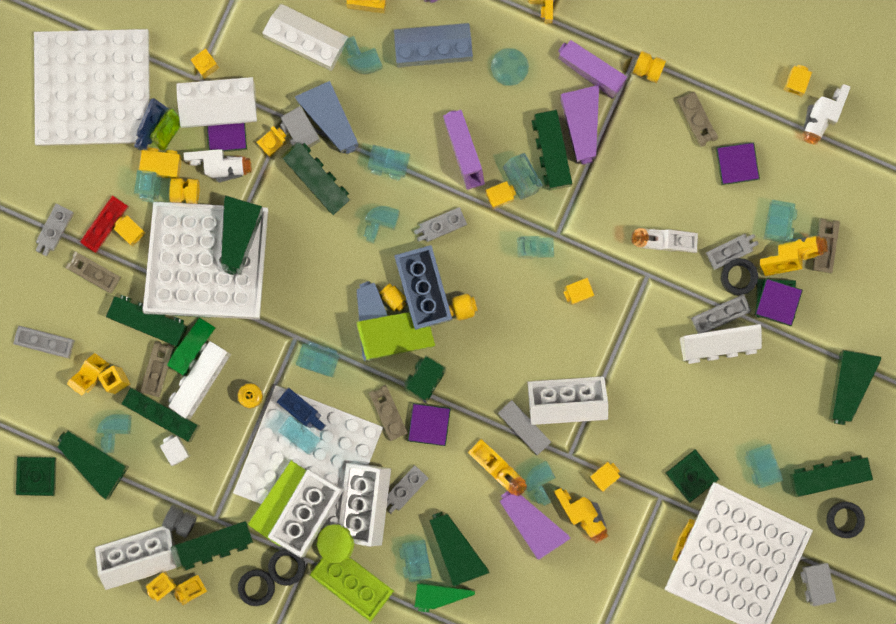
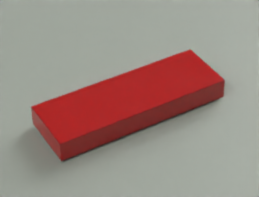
[80,195,129,253]

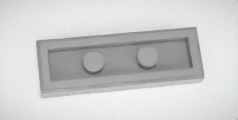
[691,294,752,334]
[13,326,75,359]
[498,400,551,455]

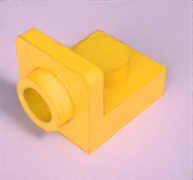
[257,126,287,157]
[145,571,177,602]
[174,575,207,605]

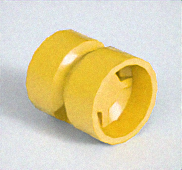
[632,51,666,83]
[169,178,200,204]

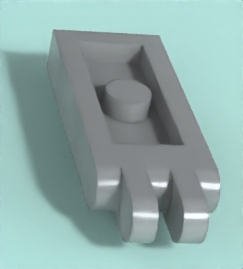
[36,204,74,256]
[414,207,467,242]
[706,234,759,270]
[387,466,429,514]

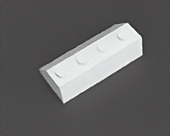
[263,4,349,71]
[177,77,257,128]
[680,324,762,364]
[168,341,231,419]
[528,377,608,425]
[339,463,391,547]
[268,470,344,557]
[95,526,176,590]

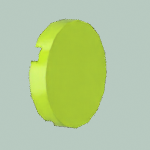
[317,524,354,563]

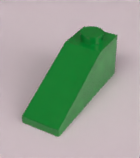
[167,318,216,376]
[414,583,475,612]

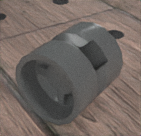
[162,504,198,538]

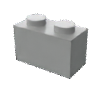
[280,106,321,148]
[800,562,837,606]

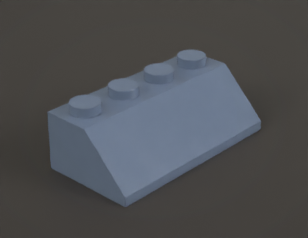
[394,23,473,68]
[394,245,452,330]

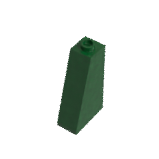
[221,195,263,275]
[829,350,882,425]
[57,430,129,500]
[429,511,489,586]

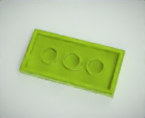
[357,312,435,360]
[248,460,307,547]
[310,557,394,622]

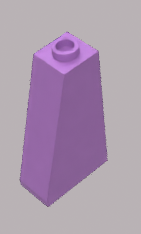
[558,40,627,99]
[560,85,599,165]
[443,110,485,190]
[500,491,571,560]

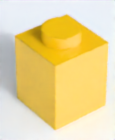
[190,49,219,79]
[784,65,812,97]
[486,181,516,209]
[114,215,146,247]
[563,278,595,305]
[98,366,131,394]
[589,462,620,492]

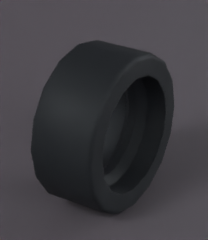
[721,258,758,295]
[826,502,865,538]
[268,549,305,586]
[238,569,275,607]

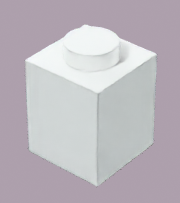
[160,435,190,466]

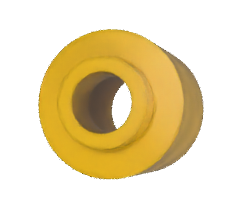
[379,283,407,312]

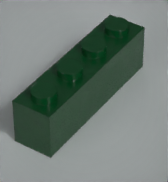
[531,110,573,191]
[281,141,350,215]
[106,295,188,347]
[121,388,200,442]
[789,455,873,497]
[170,521,253,571]

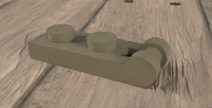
[677,91,718,147]
[812,218,840,273]
[65,251,121,294]
[141,341,174,397]
[369,384,408,441]

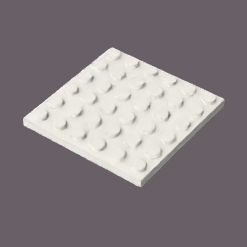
[34,29,150,146]
[143,202,268,319]
[233,386,383,529]
[665,482,813,624]

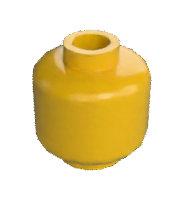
[448,294,478,321]
[237,383,263,409]

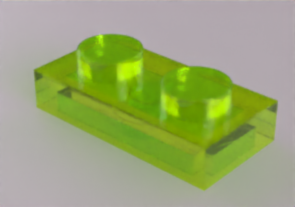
[150,109,181,150]

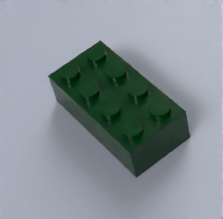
[404,355,446,404]

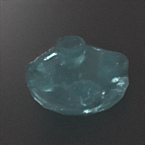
[491,48,529,86]

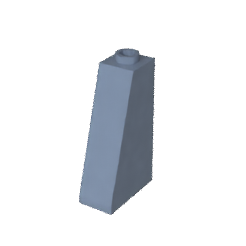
[295,81,359,154]
[356,281,388,362]

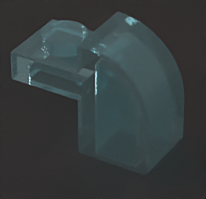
[345,36,383,74]
[364,206,400,244]
[517,236,554,259]
[97,414,132,453]
[525,461,555,506]

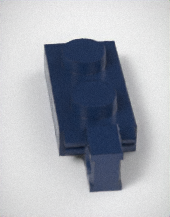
[134,98,169,151]
[277,387,327,431]

